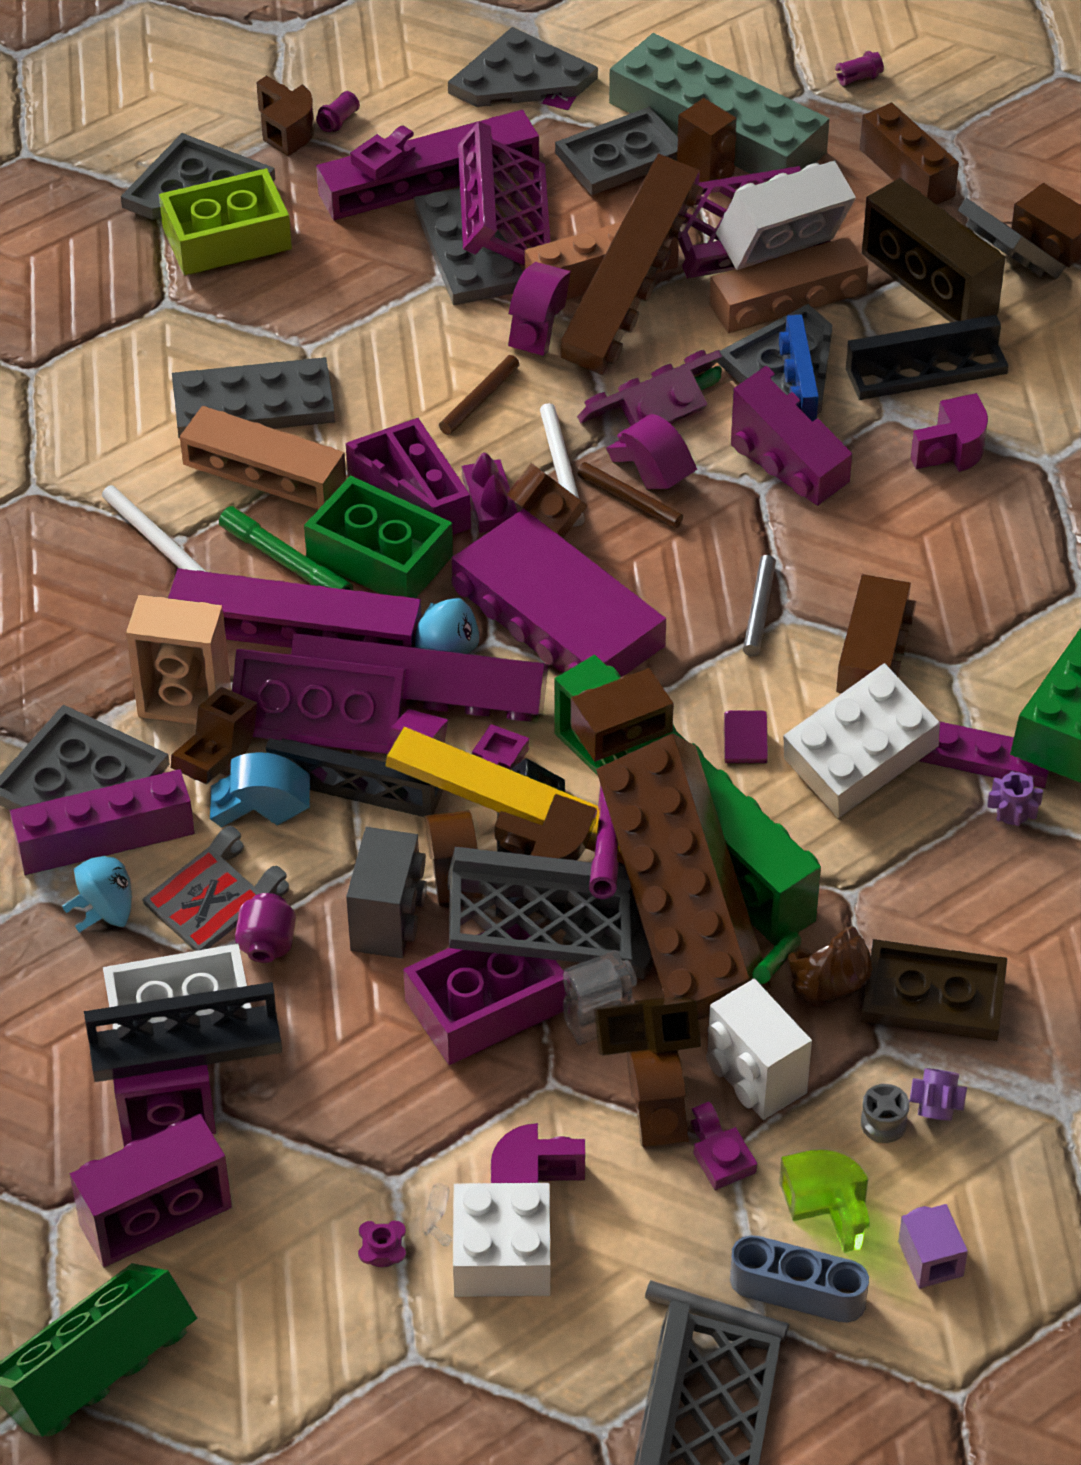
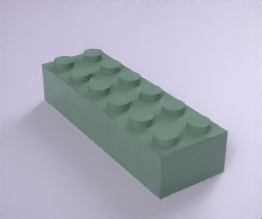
[609,33,830,174]

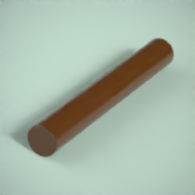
[439,355,520,435]
[577,462,683,529]

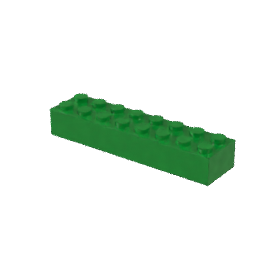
[554,654,821,946]

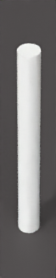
[540,403,585,527]
[102,485,206,572]

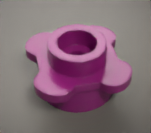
[358,1220,406,1268]

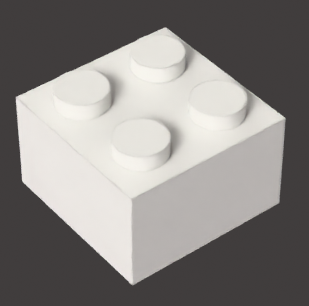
[706,978,812,1120]
[453,1183,550,1297]

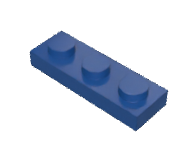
[779,315,819,422]

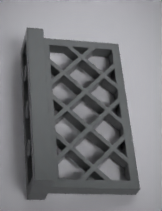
[448,847,632,968]
[634,1300,781,1465]

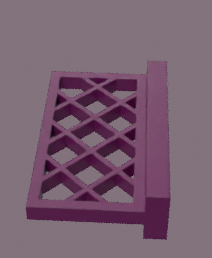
[458,121,550,266]
[678,166,831,279]

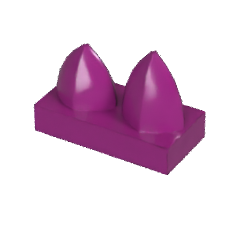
[462,452,518,533]

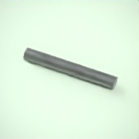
[743,555,776,656]
[645,1280,789,1342]

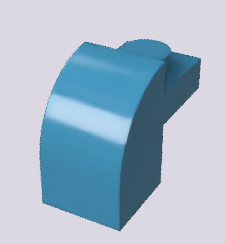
[210,752,310,827]

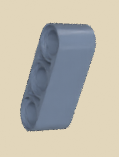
[730,1235,869,1323]

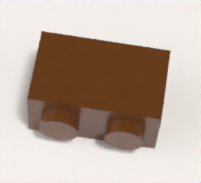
[677,98,737,183]
[1011,183,1081,268]
[571,668,674,762]

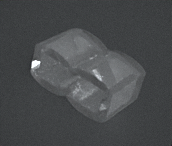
[563,950,637,1046]

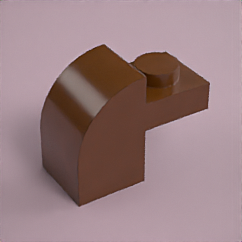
[256,75,315,156]
[507,463,588,538]
[170,687,257,785]
[494,794,597,861]
[424,810,483,903]
[627,1050,689,1147]

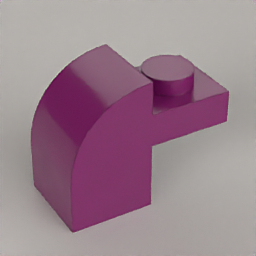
[508,262,571,356]
[910,393,988,472]
[606,414,698,489]
[491,1123,586,1183]

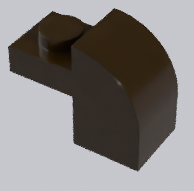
[594,997,701,1056]

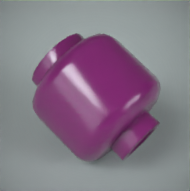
[235,893,296,963]

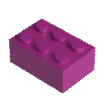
[403,924,568,1065]
[69,1114,232,1268]

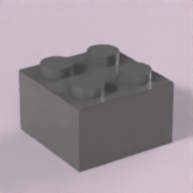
[346,827,427,959]

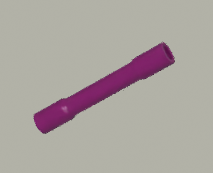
[589,784,618,899]

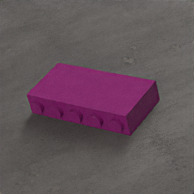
[451,509,666,677]

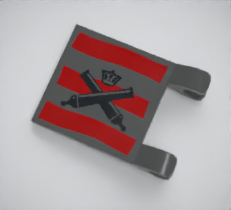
[142,826,289,951]

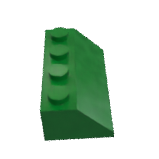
[0,1263,198,1437]

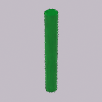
[752,931,801,984]

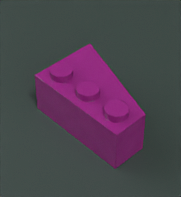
[731,365,852,506]
[345,418,471,535]

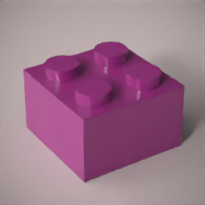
[113,1065,216,1147]

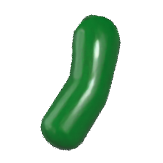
[694,366,722,391]

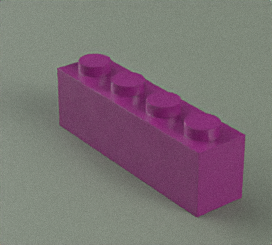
[9,769,195,875]

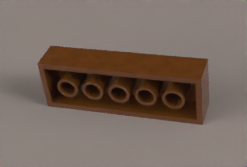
[596,733,772,1020]

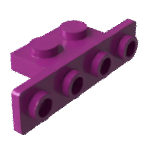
[577,350,722,426]

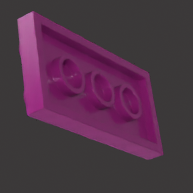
[232,649,406,754]

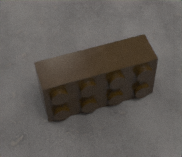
[861,178,1006,322]

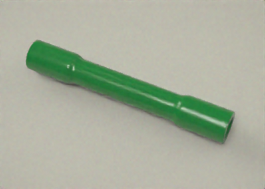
[219,506,353,590]

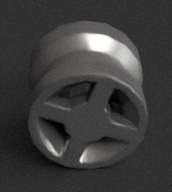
[861,1084,909,1143]

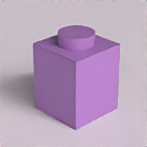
[898,1204,968,1289]

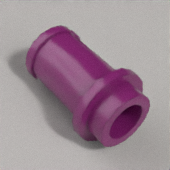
[835,51,884,86]
[316,91,360,132]

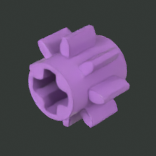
[987,771,1043,826]
[909,1068,967,1121]

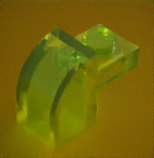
[779,1149,870,1253]

